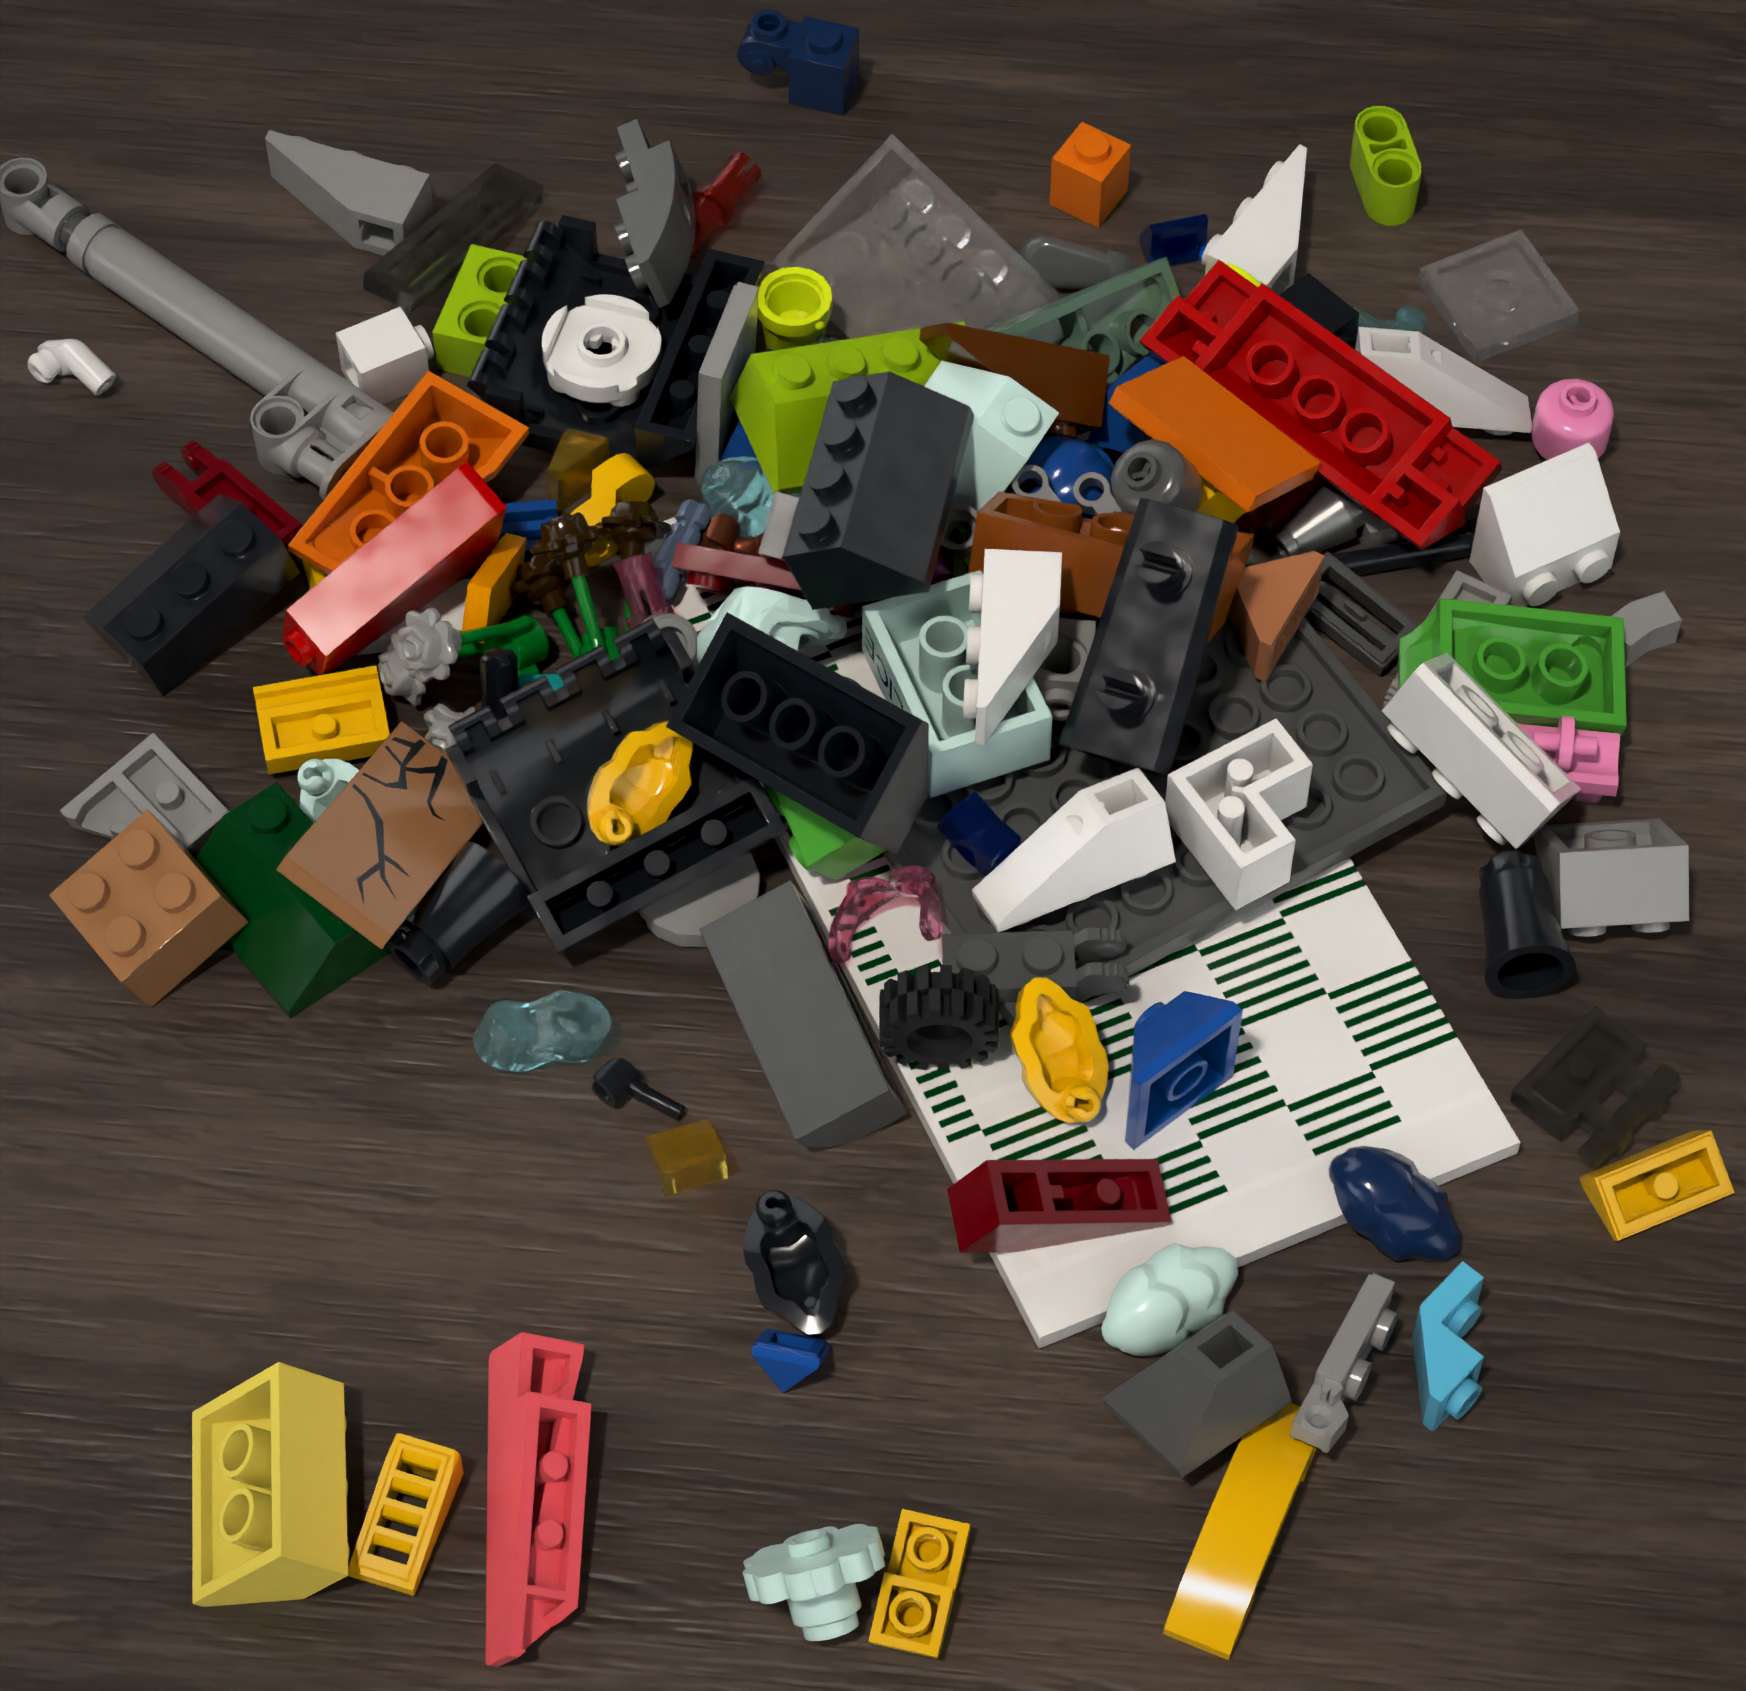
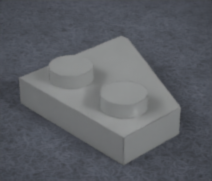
[59,733,230,858]

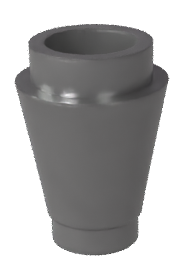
[1271,486,1365,558]

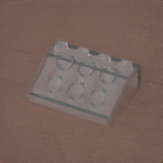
[772,134,1063,339]

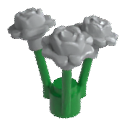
[377,608,549,756]

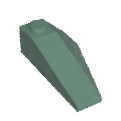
[985,257,1181,438]

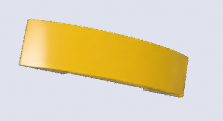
[1163,1403,1317,1661]

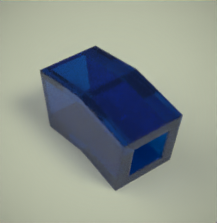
[937,791,1021,877]

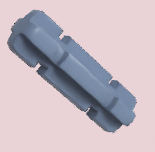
[642,499,712,608]

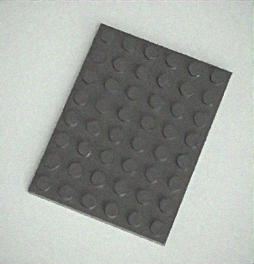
[882,552,1447,1028]

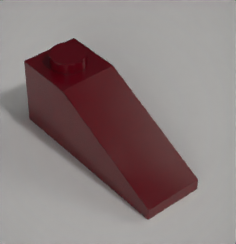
[947,1159,1172,1253]

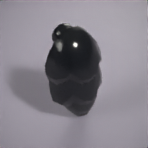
[743,1190,847,1336]

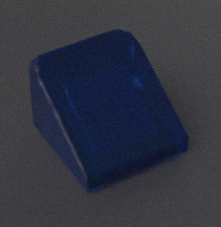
[1139,214,1208,266]

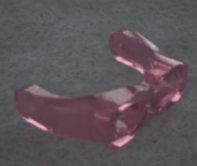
[828,866,943,963]

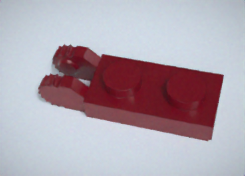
[152,440,303,553]

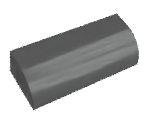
[699,880,908,1148]

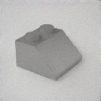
[1534,818,1689,937]

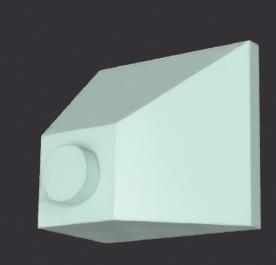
[924,361,1059,512]

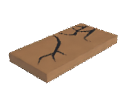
[276,721,483,950]

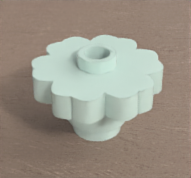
[742,1524,885,1641]

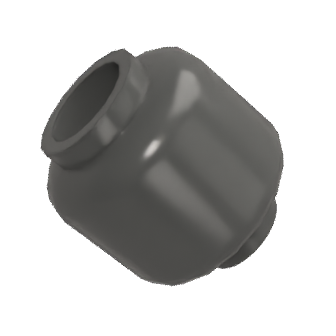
[1111,439,1202,514]

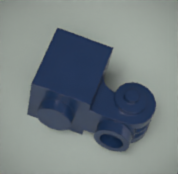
[737,10,859,116]

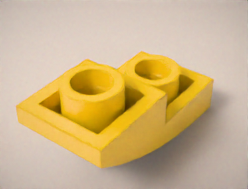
[868,1509,971,1659]

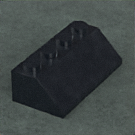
[782,371,974,610]
[666,612,929,854]

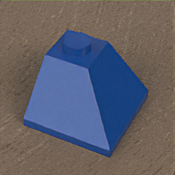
[1125,991,1243,1150]

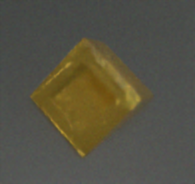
[546,428,611,513]
[645,1118,728,1197]

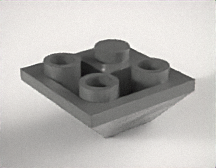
[1102,1310,1292,1479]

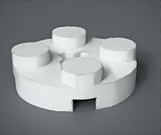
[542,294,662,407]

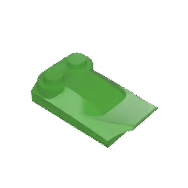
[1398,598,1627,737]

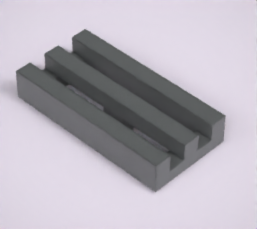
[1305,551,1419,677]

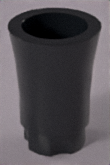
[386,842,530,986]
[1479,850,1576,999]

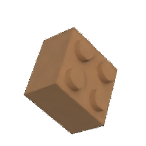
[49,809,248,1008]

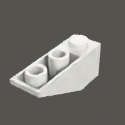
[1201,144,1307,295]
[1355,327,1532,435]
[963,549,1062,745]
[972,767,1176,932]

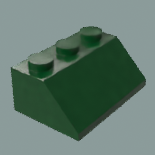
[195,782,391,1019]

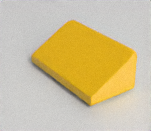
[1579,1130,1735,1241]

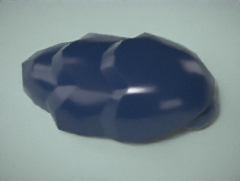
[1329,1146,1461,1262]

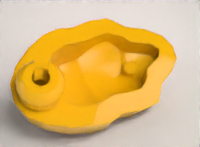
[586,720,693,846]
[1009,978,1109,1124]

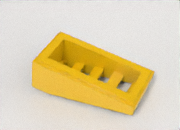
[348,1433,464,1596]

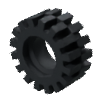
[879,965,999,1070]

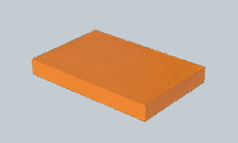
[1109,356,1321,512]

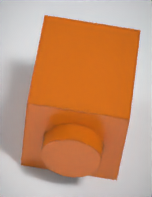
[1049,122,1131,228]

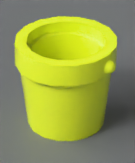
[757,267,833,350]

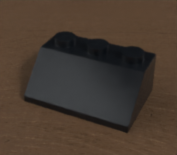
[83,494,300,697]

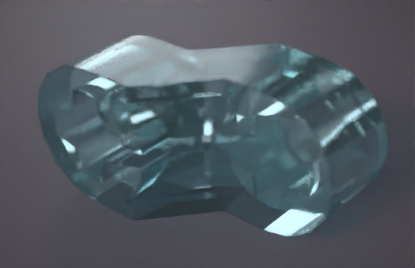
[473,990,612,1073]

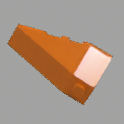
[288,371,529,574]

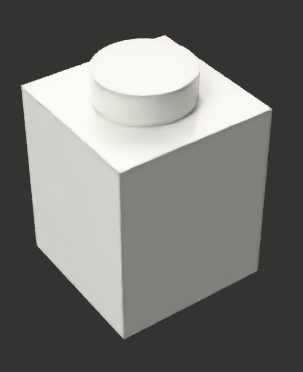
[336,307,434,404]

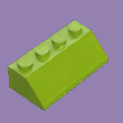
[729,321,966,496]

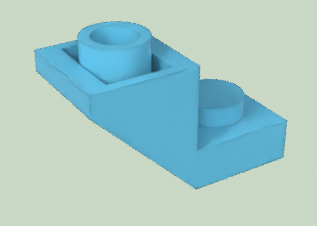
[1412,1261,1484,1432]

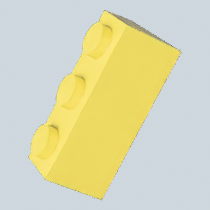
[192,1362,350,1607]

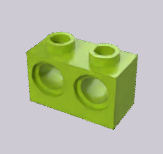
[432,244,527,377]

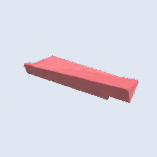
[485,1332,592,1667]

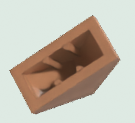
[1228,551,1325,682]

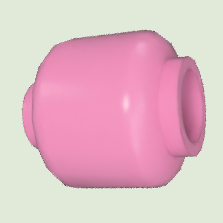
[1531,379,1614,460]

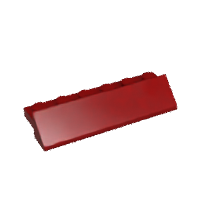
[1139,260,1502,550]

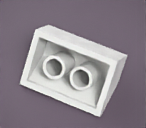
[1382,653,1581,849]

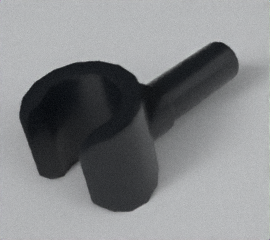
[591,1058,685,1121]

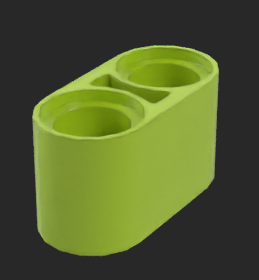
[1350,106,1422,226]

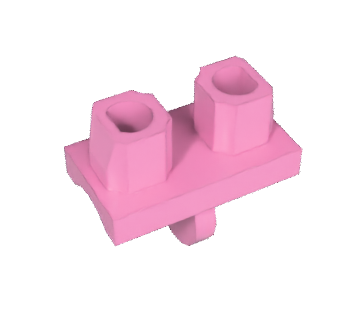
[1517,716,1620,804]

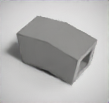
[1612,591,1682,668]

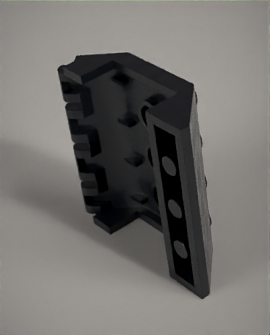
[466,215,765,469]
[445,618,786,955]

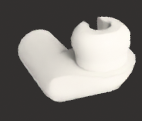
[27,339,117,396]

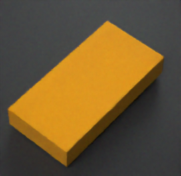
[462,533,527,644]

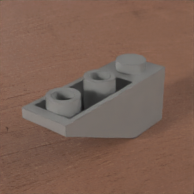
[265,130,434,263]

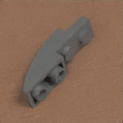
[614,118,696,308]

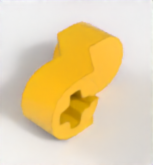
[570,453,655,567]

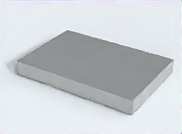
[695,282,759,490]

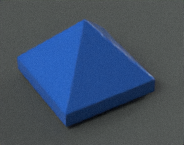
[751,1328,830,1393]

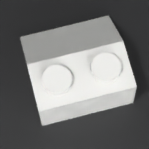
[1469,442,1620,607]

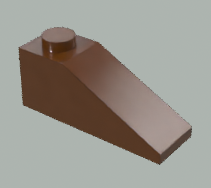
[919,322,1110,439]

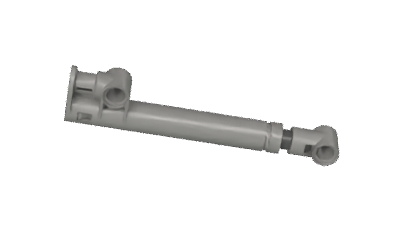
[0,157,394,501]

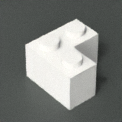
[1165,719,1313,911]

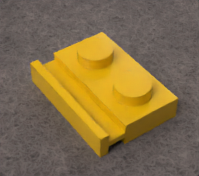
[253,665,390,775]

